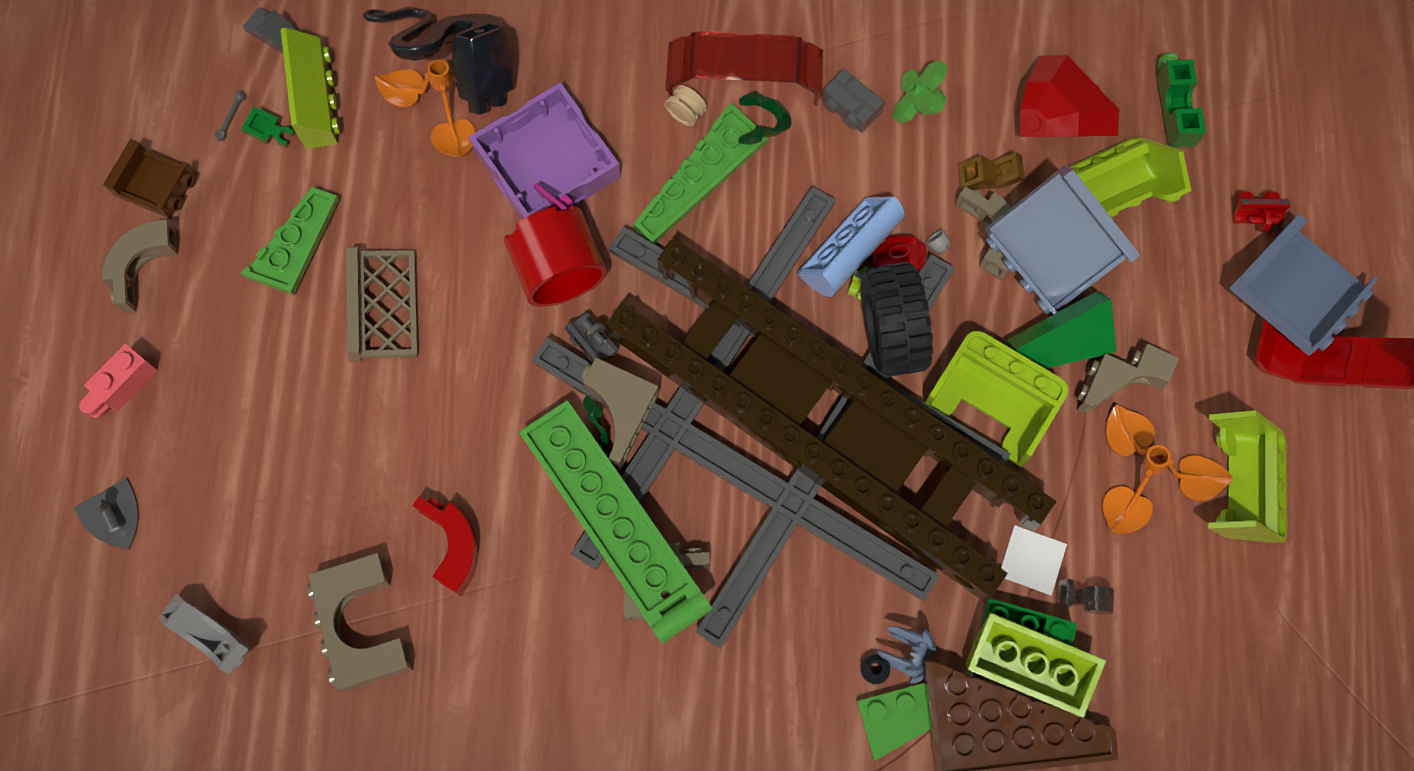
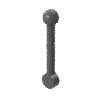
[214,91,245,141]

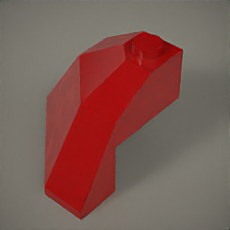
[1020,55,1120,137]

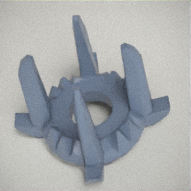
[877,626,936,684]

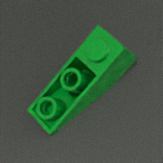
[981,598,1078,646]

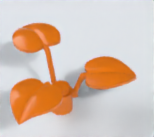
[375,59,476,158]
[1102,405,1233,534]

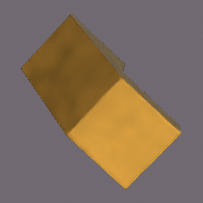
[958,152,1025,190]

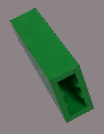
[1007,291,1116,369]

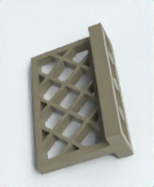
[346,247,417,362]

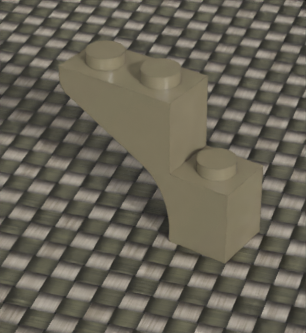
[1077,344,1179,413]

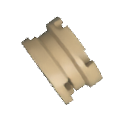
[664,85,707,127]

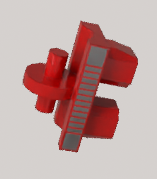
[1232,192,1291,232]

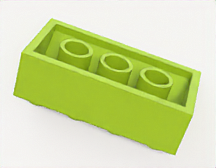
[280,28,341,149]
[965,613,1106,718]

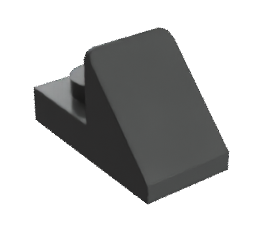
[243,7,298,54]

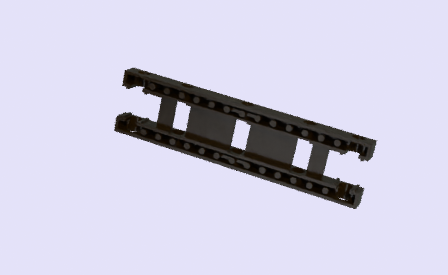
[605,238,1057,602]

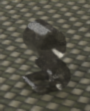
[1057,579,1114,614]

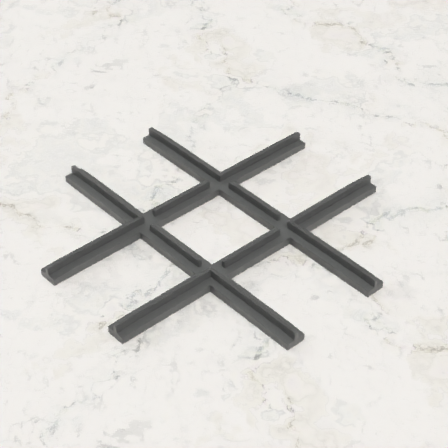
[531,187,1010,649]

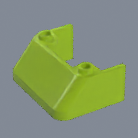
[1208,410,1287,543]

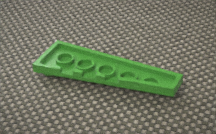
[633,103,769,244]

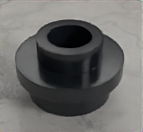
[860,654,890,685]

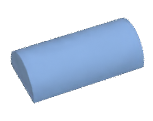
[797,197,905,297]

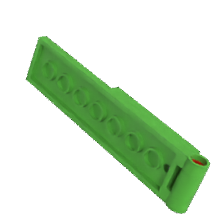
[519,400,713,645]

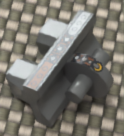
[564,313,618,364]

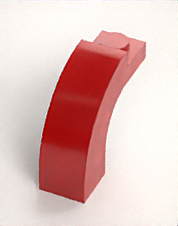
[412,496,478,597]

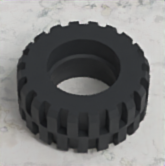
[861,262,933,377]

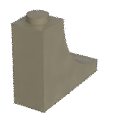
[581,358,659,469]

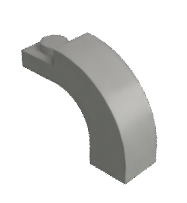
[158,594,249,674]

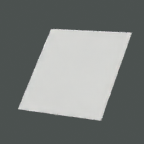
[1001,525,1067,596]

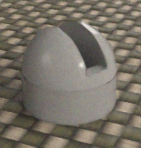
[926,230,950,254]

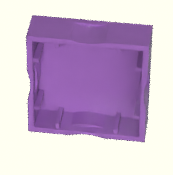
[469,82,621,220]

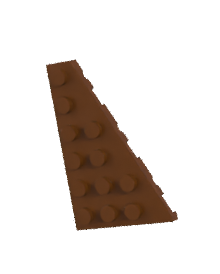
[923,660,1119,771]

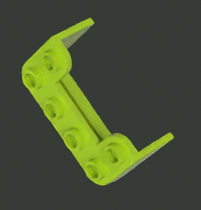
[1049,137,1192,221]
[925,331,1068,467]

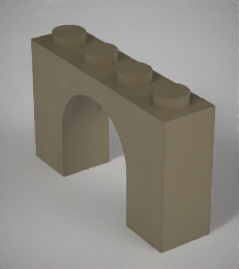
[307,553,413,692]

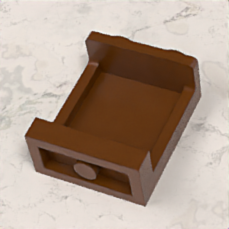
[103,139,197,219]

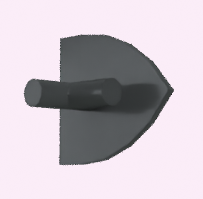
[74,478,139,549]

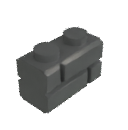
[822,69,885,133]

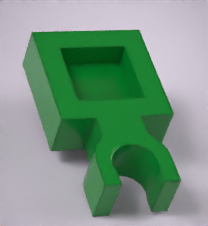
[241,106,295,148]

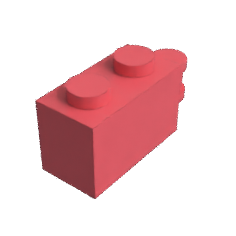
[79,343,158,418]

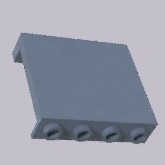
[985,164,1141,314]
[1229,214,1378,356]

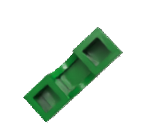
[1157,59,1206,148]

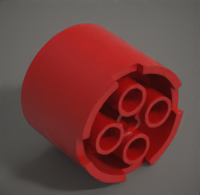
[504,206,607,307]

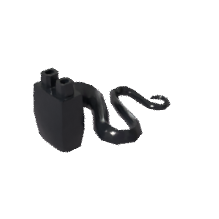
[362,7,513,115]

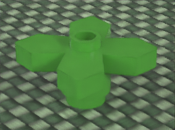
[892,60,948,124]

